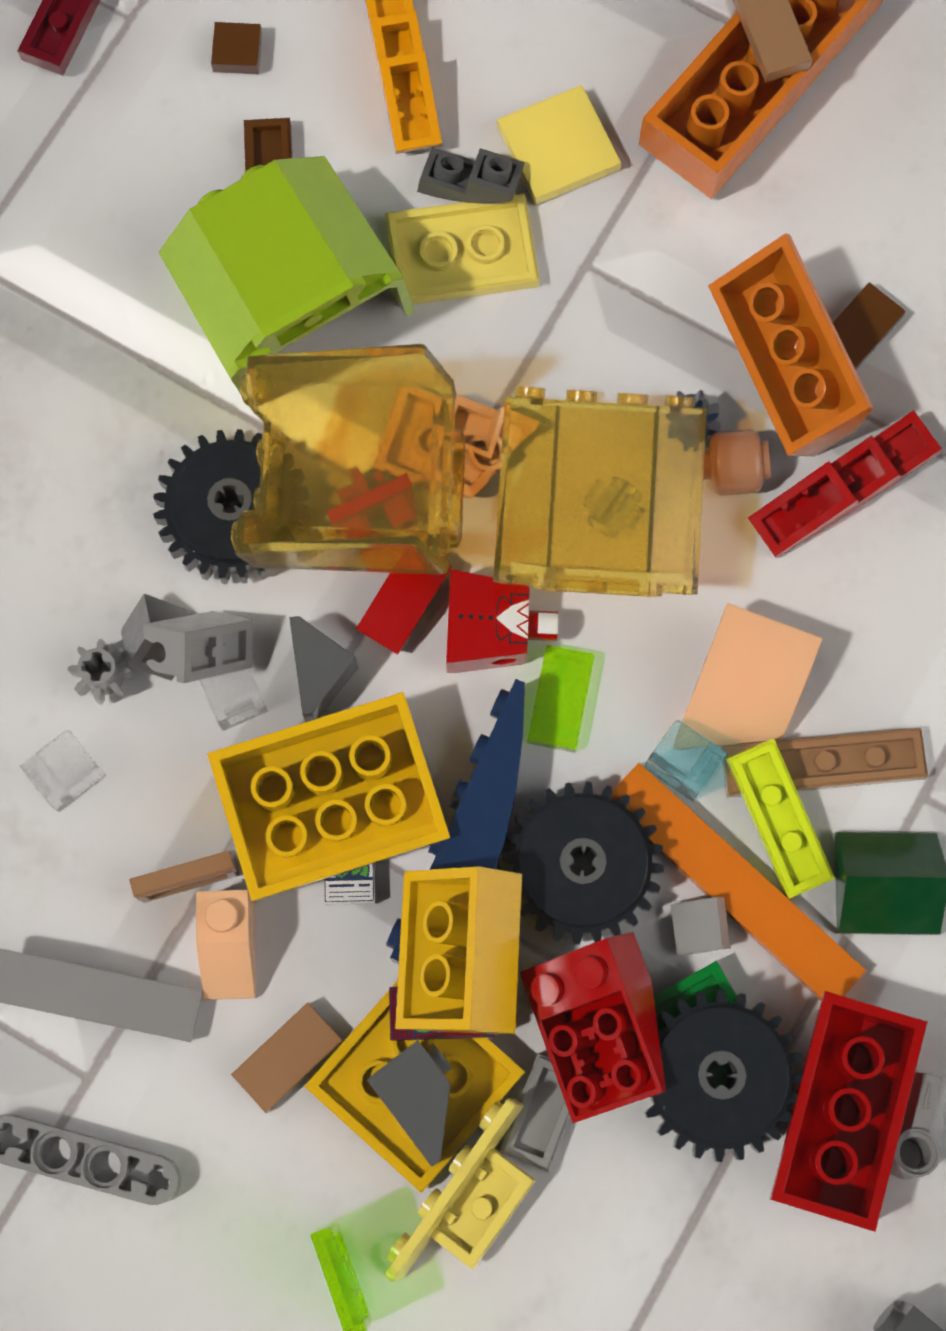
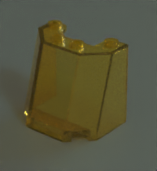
[231,344,466,574]
[493,386,707,597]

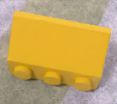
[395,866,522,1034]

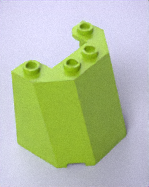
[158,156,415,408]

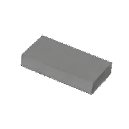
[500,1054,570,1172]

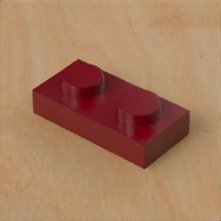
[17,0,100,76]

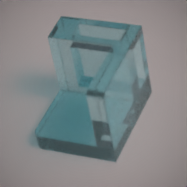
[644,720,727,802]

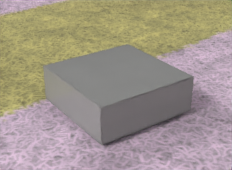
[670,897,731,955]

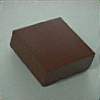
[211,22,262,74]

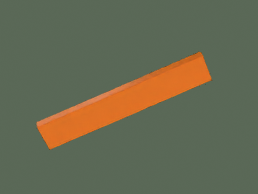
[611,762,867,1001]

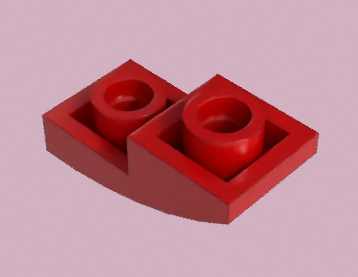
[356,540,452,655]

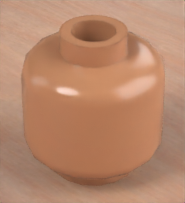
[699,429,771,495]

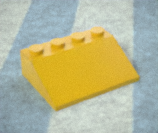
[207,692,450,902]

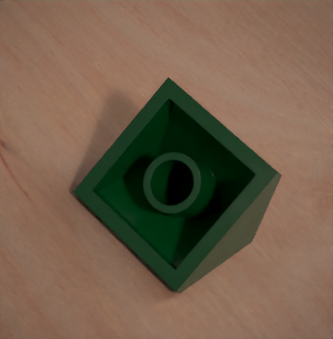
[834,832,946,935]

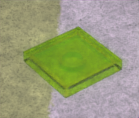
[310,1222,372,1331]

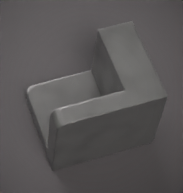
[121,594,189,681]

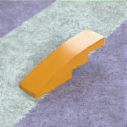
[365,0,442,154]

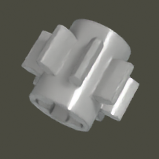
[67,639,134,705]

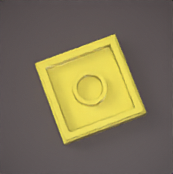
[497,85,621,206]

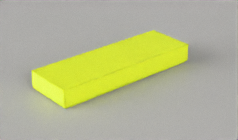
[725,739,835,899]

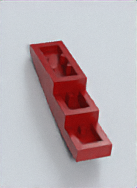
[748,410,943,558]

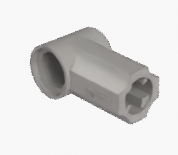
[890,1072,946,1179]

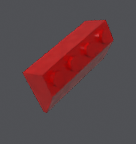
[770,991,928,1232]

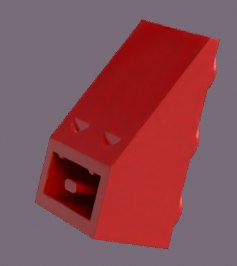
[519,932,666,1123]

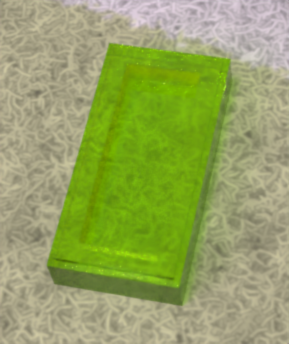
[527,645,595,753]

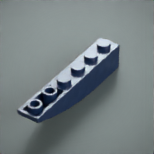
[386,679,525,964]

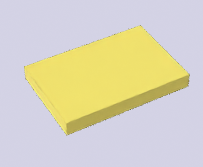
[385,194,540,307]

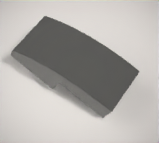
[417,147,525,204]

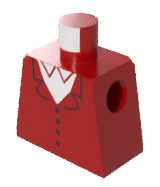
[446,570,558,673]

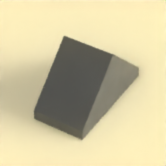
[289,616,358,722]

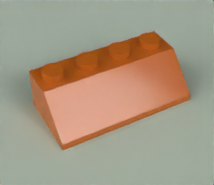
[708,233,873,457]

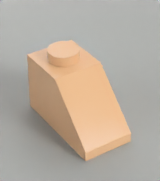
[196,890,256,1000]

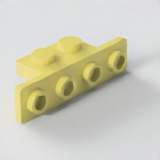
[384,1098,536,1282]

